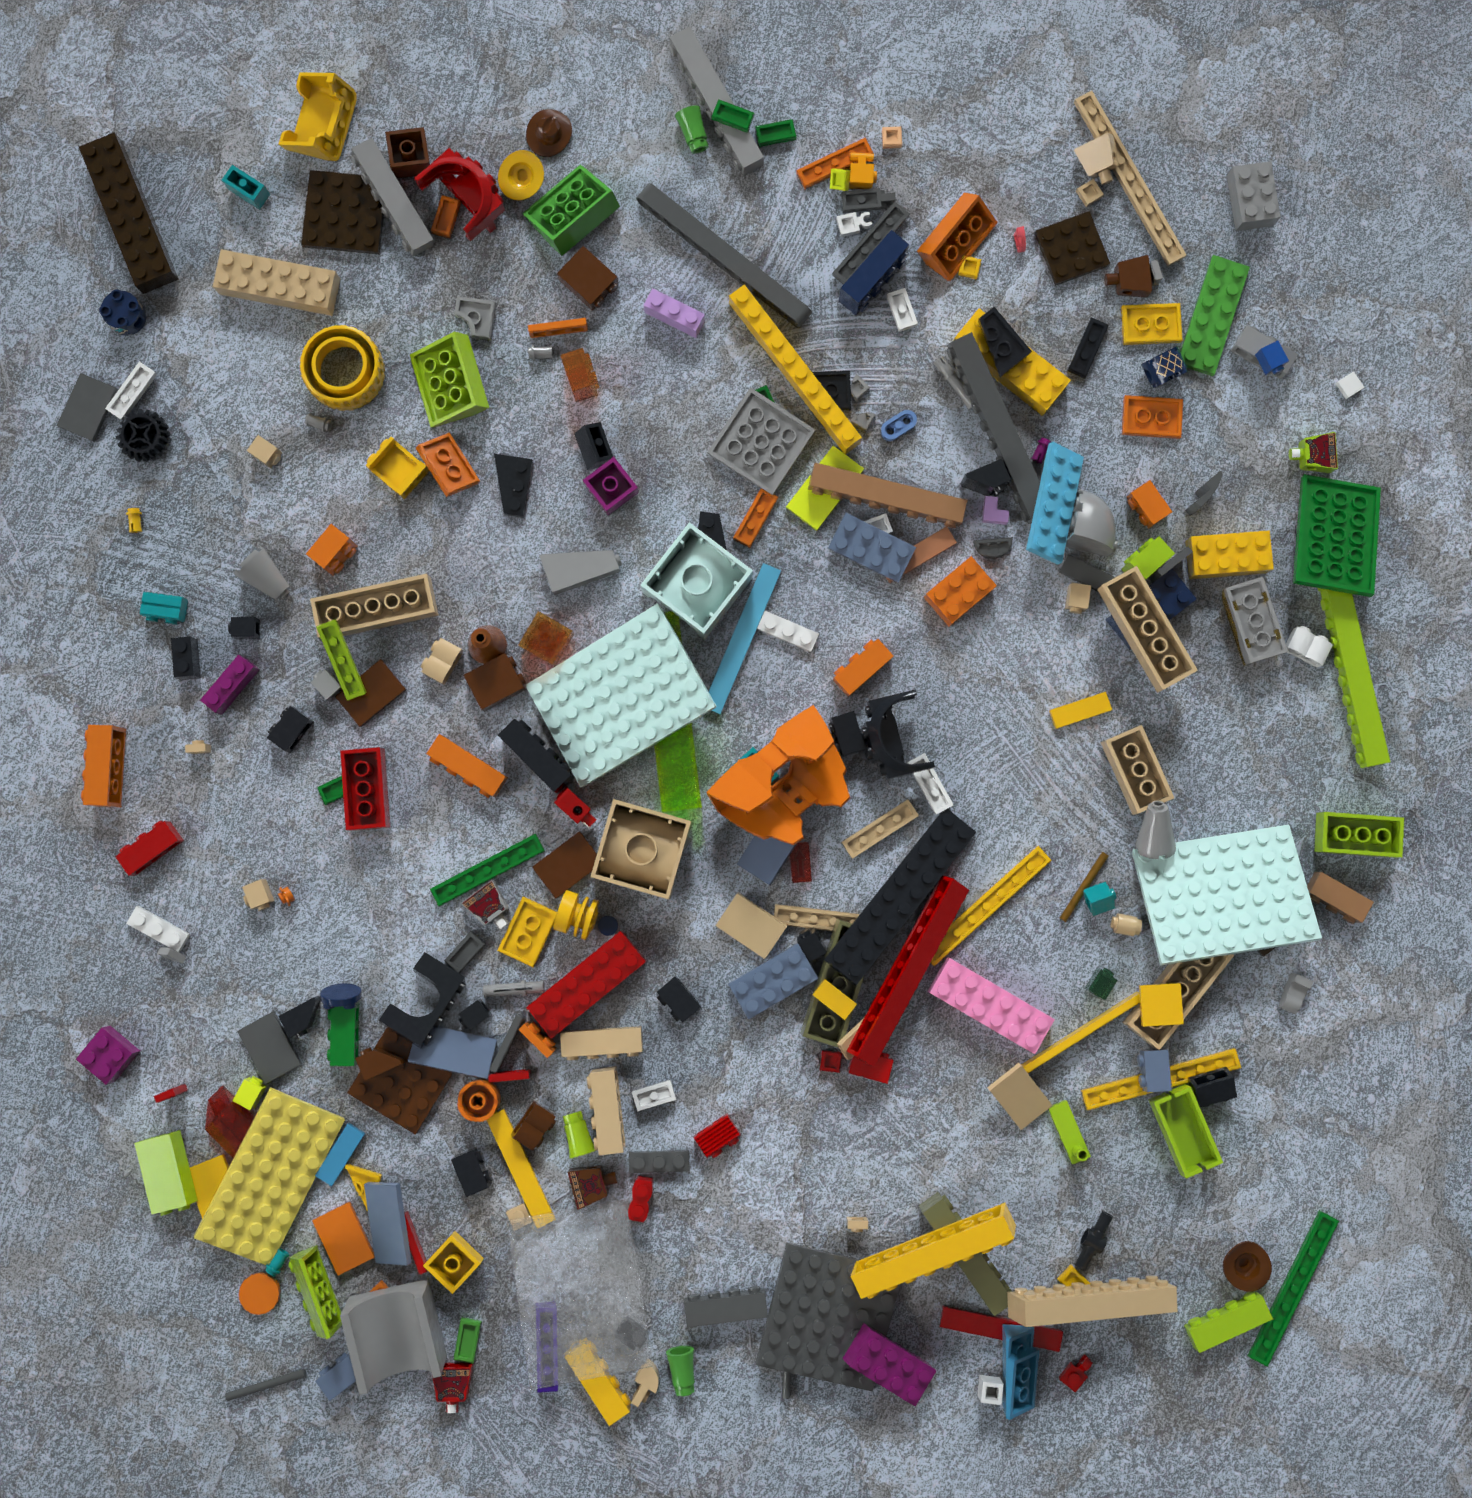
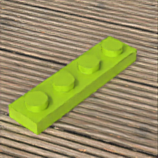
[316,619,367,700]

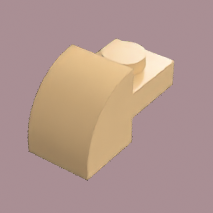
[631,1357,659,1407]

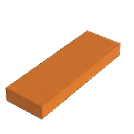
[528,318,588,338]
[733,488,778,548]

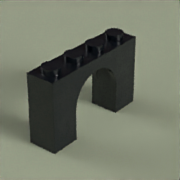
[379,952,466,1049]

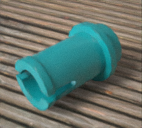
[265,1248,289,1276]

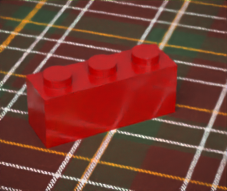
[115,820,184,876]

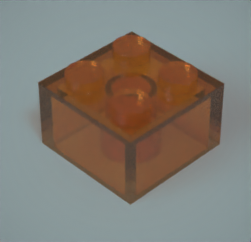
[560,348,600,402]
[518,611,574,667]

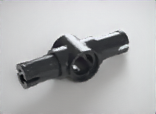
[1075,1211,1113,1271]

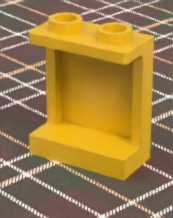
[366,436,429,500]

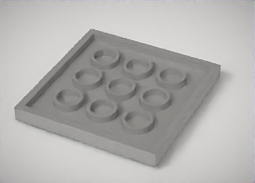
[707,387,816,495]

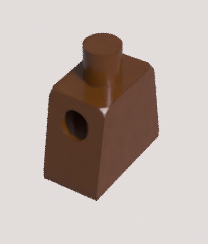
[1104,255,1152,298]

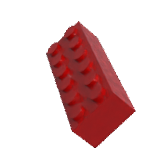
[526,930,647,1039]

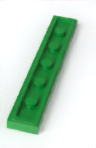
[430,833,545,907]

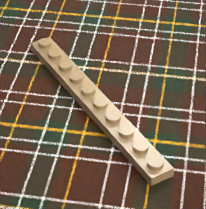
[1074,91,1186,266]

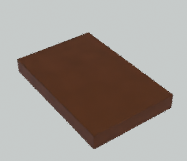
[335,659,407,727]
[532,831,597,899]

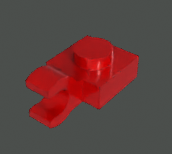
[1058,1354,1093,1393]

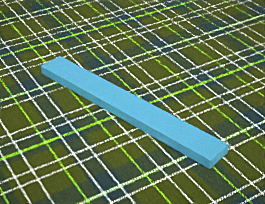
[709,563,781,715]

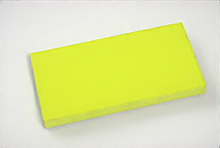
[786,446,864,531]

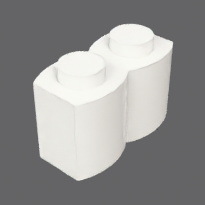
[1286,626,1333,667]

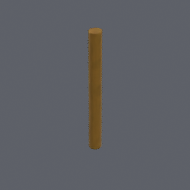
[1059,852,1109,922]

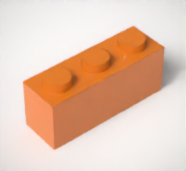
[833,639,894,697]

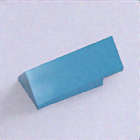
[1002,1324,1039,1420]

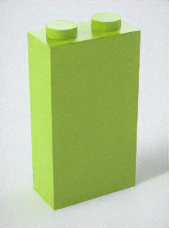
[134,1130,198,1216]

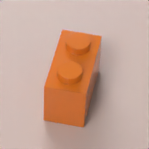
[1127,480,1172,529]

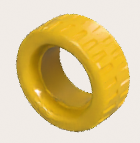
[300,325,385,411]

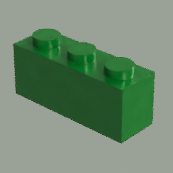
[327,1004,360,1066]

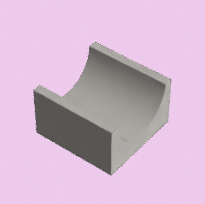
[340,1279,447,1395]

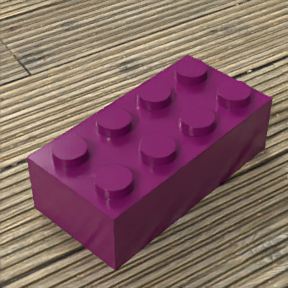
[842,1323,937,1407]

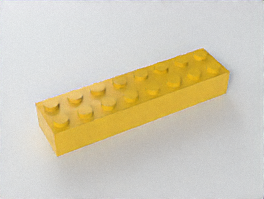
[851,1202,1016,1299]

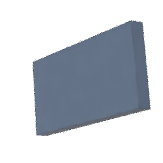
[408,1027,497,1080]
[364,1182,412,1265]

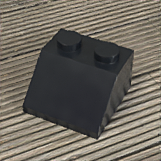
[960,458,1011,497]

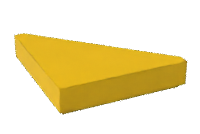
[345,1163,382,1211]

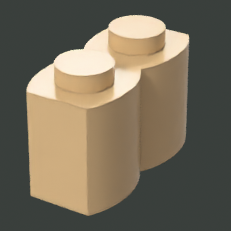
[421,638,463,685]

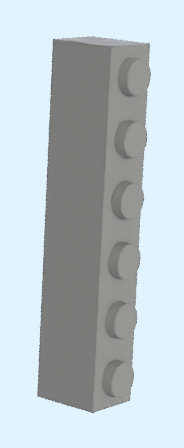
[350,138,433,256]

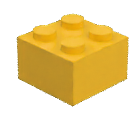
[423,1231,484,1294]

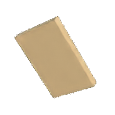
[715,892,787,959]
[987,1063,1053,1130]

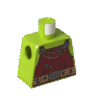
[1289,432,1338,473]

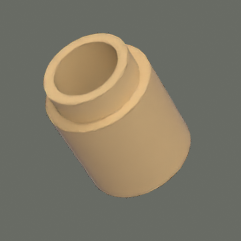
[1111,913,1142,936]

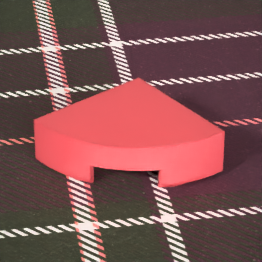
[1013,226,1026,253]

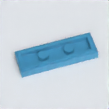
[315,1123,366,1186]

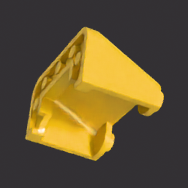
[278,72,357,161]

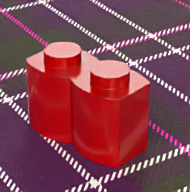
[628,1175,654,1222]

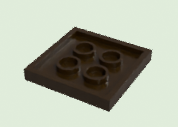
[1034,211,1110,286]

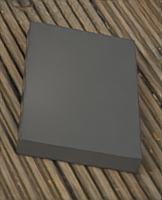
[56,373,118,442]
[237,1011,302,1084]

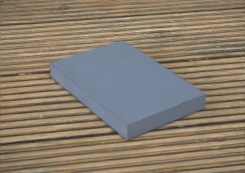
[737,836,797,886]

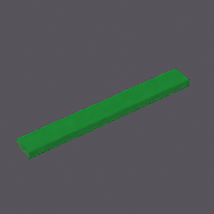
[1247,1210,1339,1367]

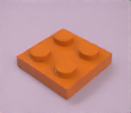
[518,1021,557,1058]

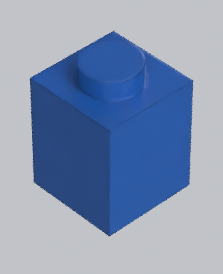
[1255,340,1289,375]

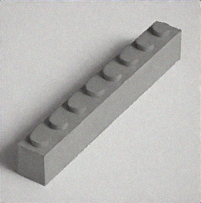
[668,26,764,176]

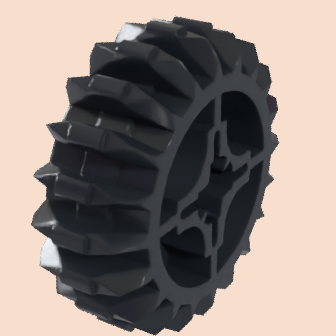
[115,409,171,462]

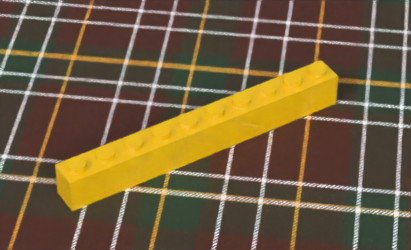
[729,284,862,455]

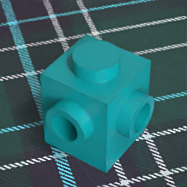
[1083,882,1117,916]

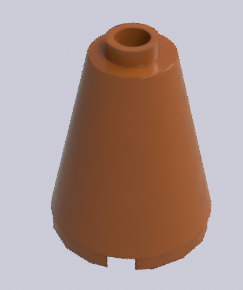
[467,625,507,664]

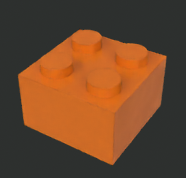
[306,524,358,576]

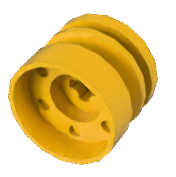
[553,890,599,940]

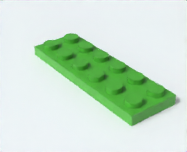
[1180,255,1250,376]

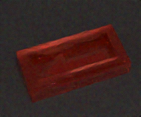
[790,842,812,883]

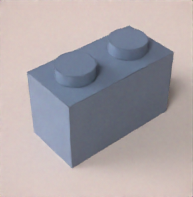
[1137,1049,1172,1092]
[315,1352,356,1401]

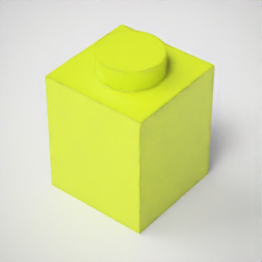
[233,1076,267,1110]

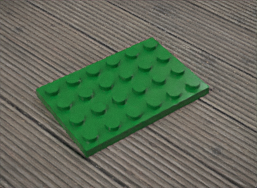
[1293,474,1381,597]

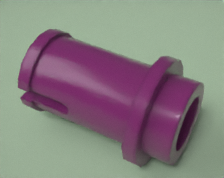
[1031,437,1051,464]

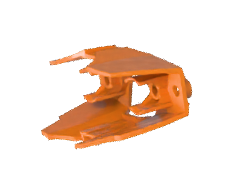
[706,705,850,845]

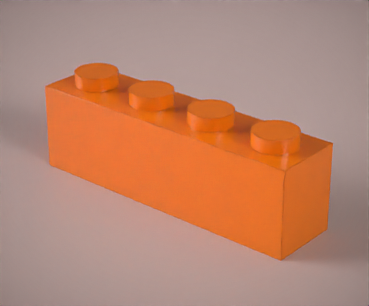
[426,734,508,798]

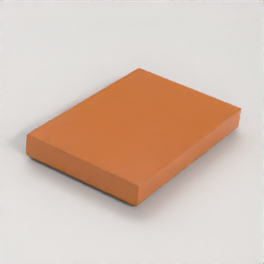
[1122,395,1183,439]
[416,432,480,497]
[312,1201,375,1276]

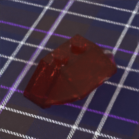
[205,1085,255,1159]

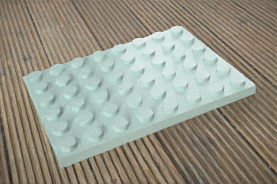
[525,603,717,788]
[1132,825,1322,966]

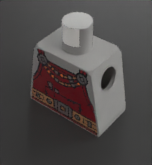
[461,880,509,930]

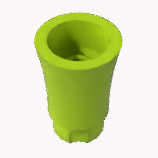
[563,1111,597,1159]

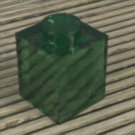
[1084,967,1118,1000]

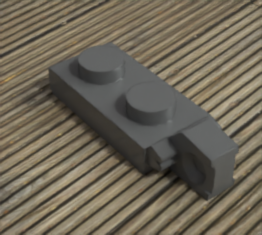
[841,188,896,213]

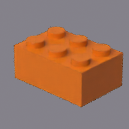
[924,556,997,627]

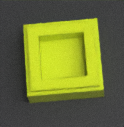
[830,168,850,191]

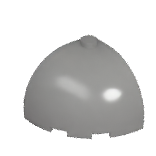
[1066,489,1118,557]

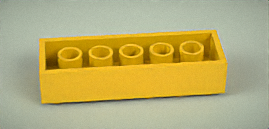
[953,308,1071,416]

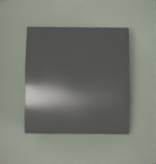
[1185,471,1223,516]

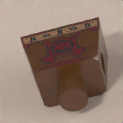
[568,1165,618,1210]

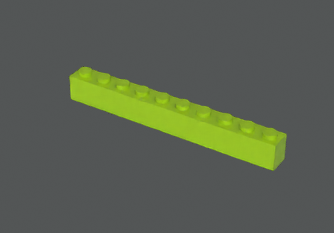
[1317,588,1390,768]

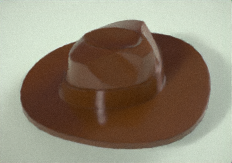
[526,109,572,157]
[1223,1241,1272,1292]

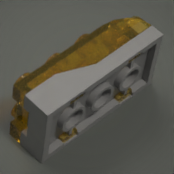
[1222,577,1288,666]

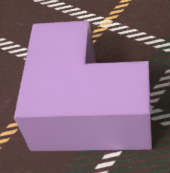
[982,496,1009,525]

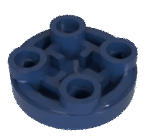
[320,983,362,1009]

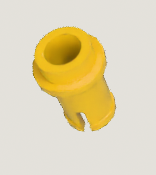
[126,508,142,533]

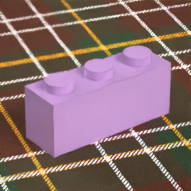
[644,288,705,338]

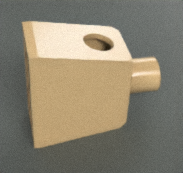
[1074,132,1119,185]

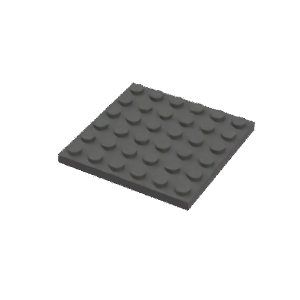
[755,1242,900,1392]

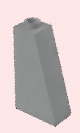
[539,550,622,596]

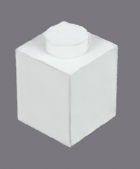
[977,1375,1004,1405]

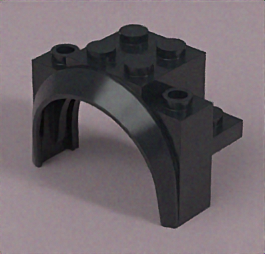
[860,689,935,780]

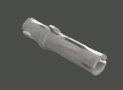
[933,356,973,410]
[483,980,545,998]

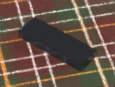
[1067,317,1109,379]

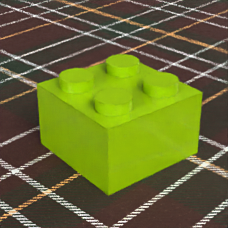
[1121,536,1175,580]

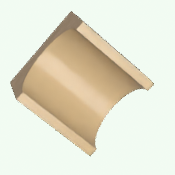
[591,799,692,899]

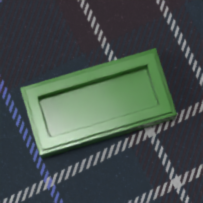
[453,1317,481,1363]

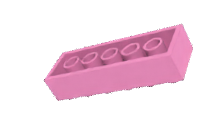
[927,957,1055,1054]

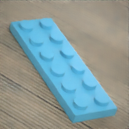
[1026,442,1084,565]

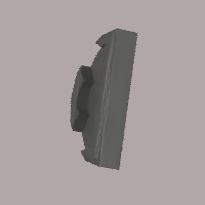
[973,537,1013,559]

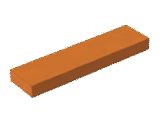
[796,137,874,189]

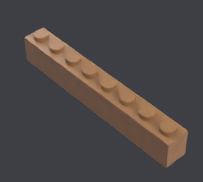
[808,463,967,528]

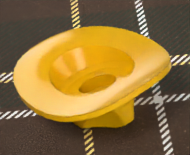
[498,150,544,200]

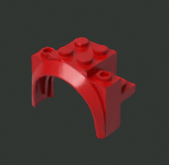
[414,148,505,241]

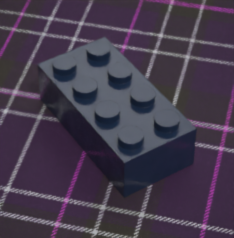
[838,230,909,316]
[1105,568,1196,650]

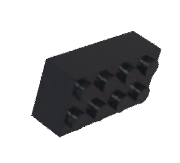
[498,718,575,794]

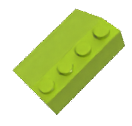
[410,331,489,428]
[289,1245,342,1339]

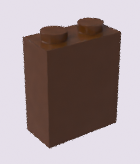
[557,246,619,311]
[463,653,527,712]

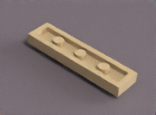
[841,799,919,859]

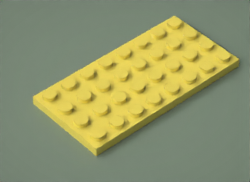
[194,1087,345,1265]

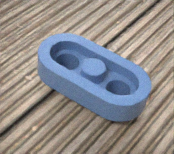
[880,410,917,441]

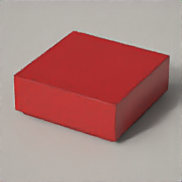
[820,1050,842,1073]

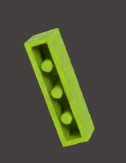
[1184,1292,1273,1353]

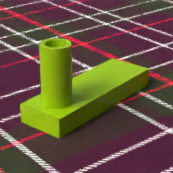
[1048,1100,1091,1165]

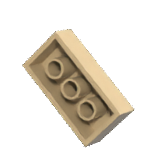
[1100,725,1174,815]
[587,1066,626,1155]

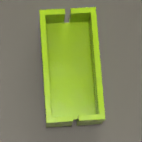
[1148,1084,1223,1179]

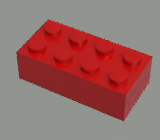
[340,747,390,831]

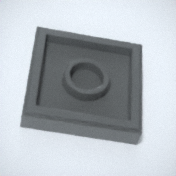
[1148,546,1193,583]

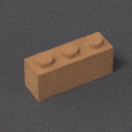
[1307,872,1374,924]

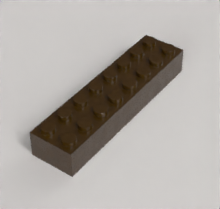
[79,132,179,294]

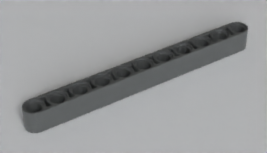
[636,183,812,328]

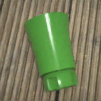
[675,105,709,154]
[666,1345,695,1396]

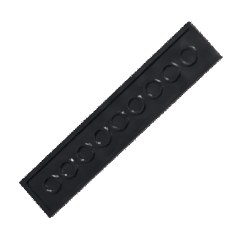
[824,808,976,986]

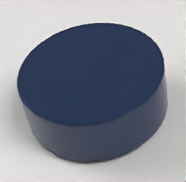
[598,916,618,936]

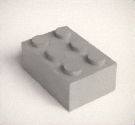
[1226,161,1281,231]

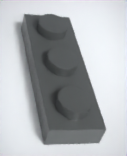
[629,1150,690,1173]

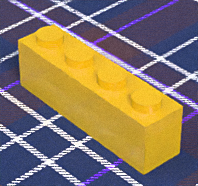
[564,1338,631,1426]

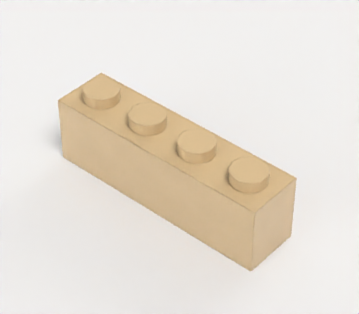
[560,1026,643,1060]

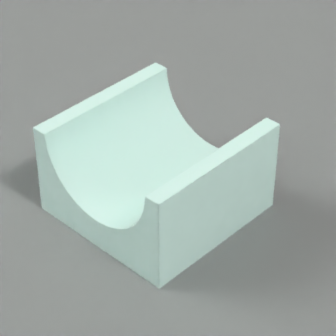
[640,522,753,640]

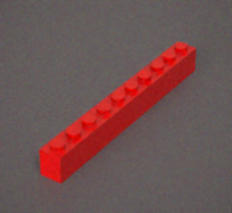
[846,875,969,1067]

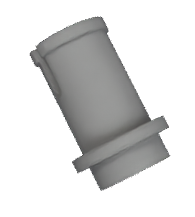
[528,345,553,361]
[305,414,332,432]

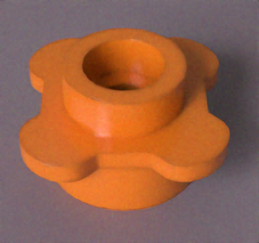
[278,887,295,906]

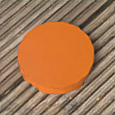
[239,1272,281,1315]

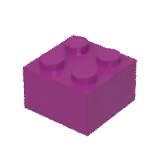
[583,457,639,516]
[76,1026,140,1085]

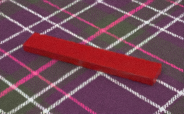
[939,1305,1063,1352]

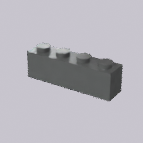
[684,1286,768,1328]

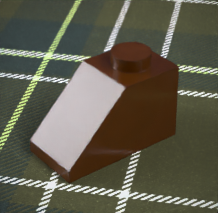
[355,1047,406,1081]

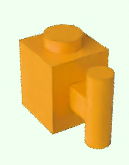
[849,153,877,189]

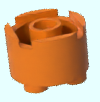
[457,1079,501,1122]

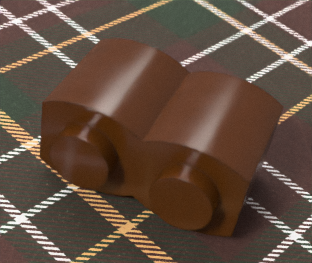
[511,1101,556,1151]

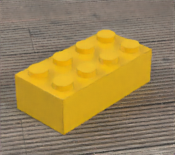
[1185,530,1274,579]

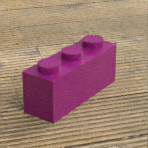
[200,654,260,715]

